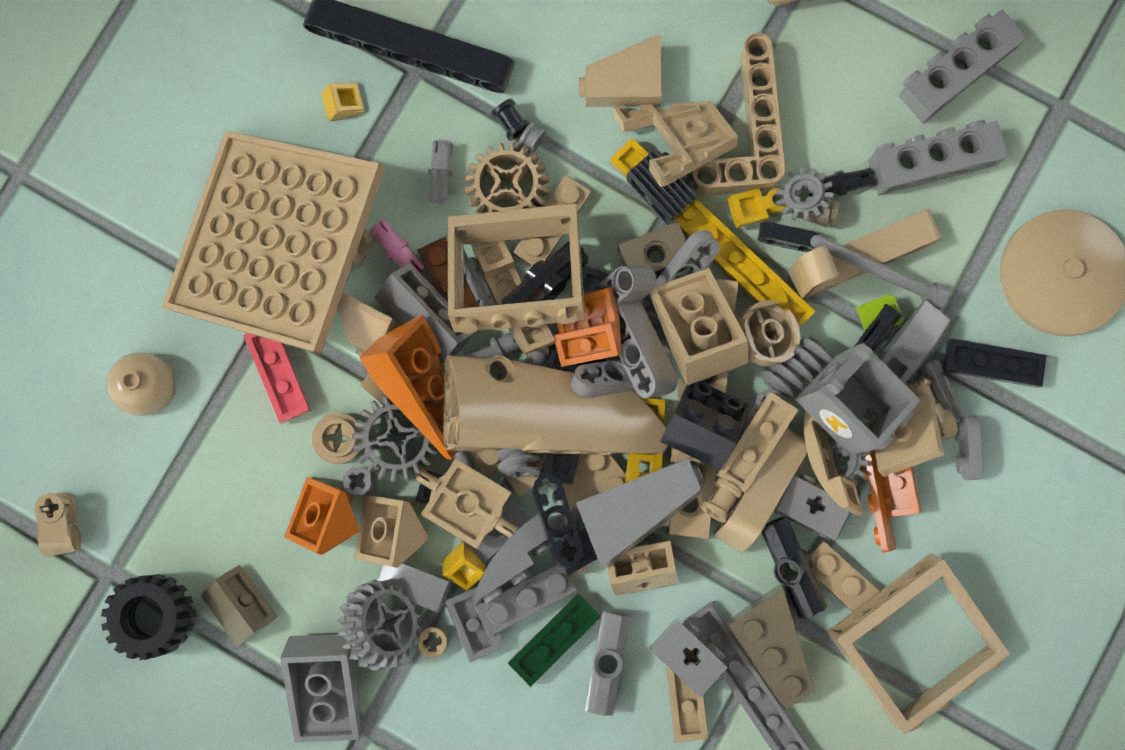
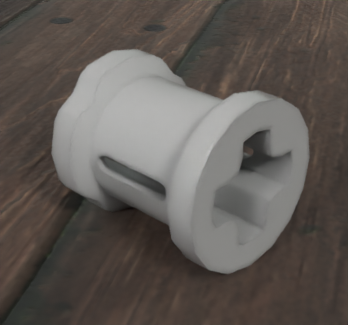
[343,467,376,496]

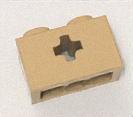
[608,541,679,596]

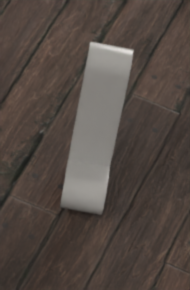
[594,265,677,398]

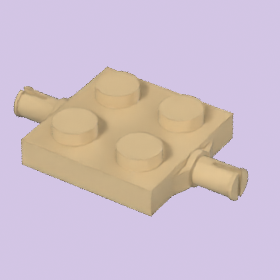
[415,458,517,549]

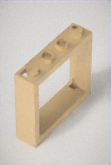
[448,204,585,333]
[827,553,1010,735]

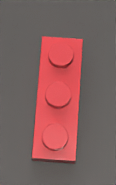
[243,333,311,424]

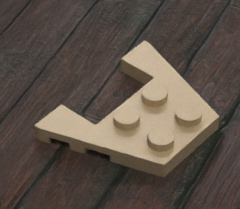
[613,101,738,187]
[503,454,625,574]

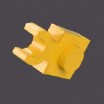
[727,188,787,229]

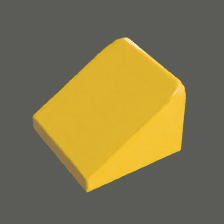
[322,83,365,121]
[442,542,487,591]

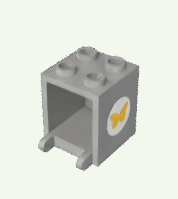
[795,343,921,455]

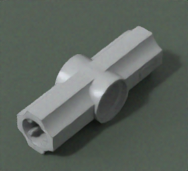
[585,611,630,716]

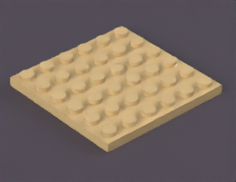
[162,131,385,355]

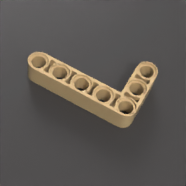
[691,33,785,196]
[788,209,943,299]

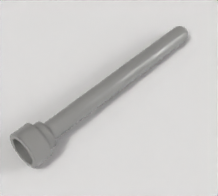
[810,235,950,310]

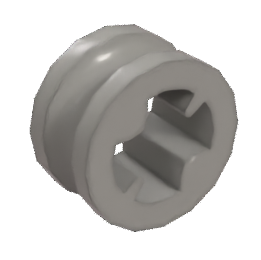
[518,122,546,155]

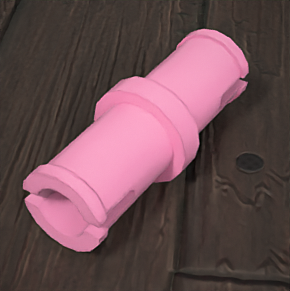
[369,219,425,273]

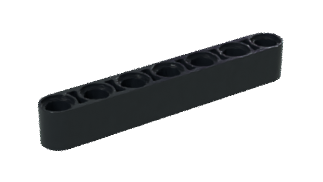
[303,0,515,94]

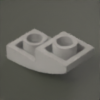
[377,562,452,612]

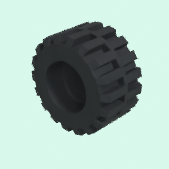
[101,574,195,660]

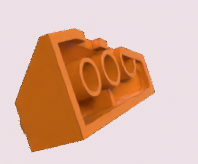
[359,315,458,459]

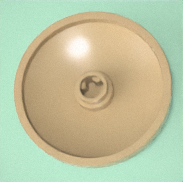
[1000,210,1125,336]

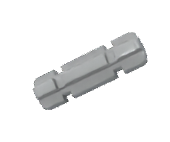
[463,257,497,307]
[922,360,964,420]

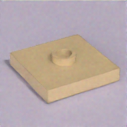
[870,394,944,476]

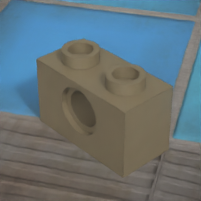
[617,221,688,279]

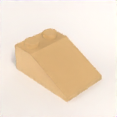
[649,268,748,385]

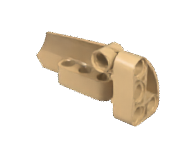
[443,355,668,455]

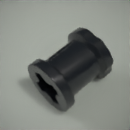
[490,98,530,141]

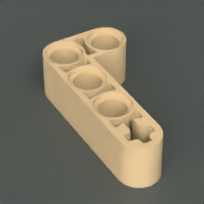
[714,427,807,553]

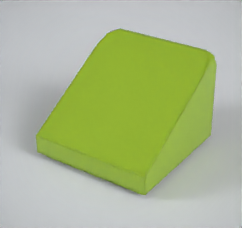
[855,294,904,331]

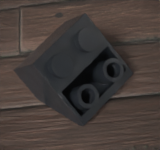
[660,381,750,471]

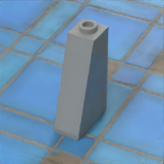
[576,459,704,569]

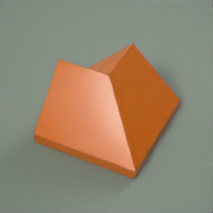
[284,477,360,555]

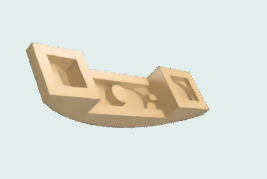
[472,240,555,355]
[804,409,863,516]

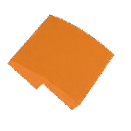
[553,287,621,367]

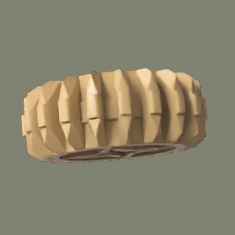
[465,142,549,214]

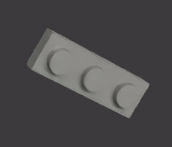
[474,564,577,637]

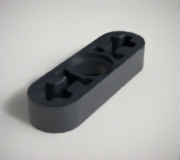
[532,474,583,569]

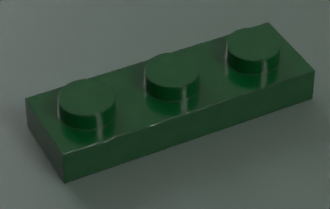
[508,593,601,687]

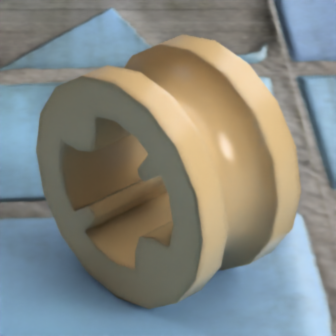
[418,626,448,657]

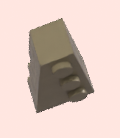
[725,586,814,710]

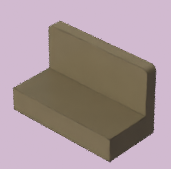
[201,565,278,647]

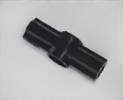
[502,241,589,305]
[761,516,827,619]

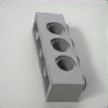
[899,9,1027,124]
[868,120,1008,196]

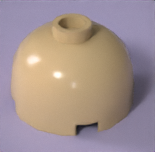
[737,300,801,367]
[107,352,175,416]

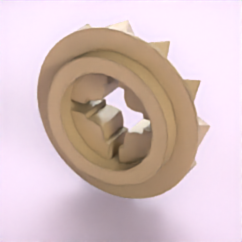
[312,413,363,464]

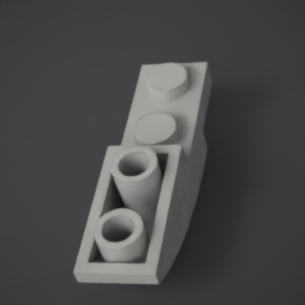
[862,299,950,421]
[473,507,582,604]

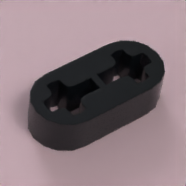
[757,222,819,252]

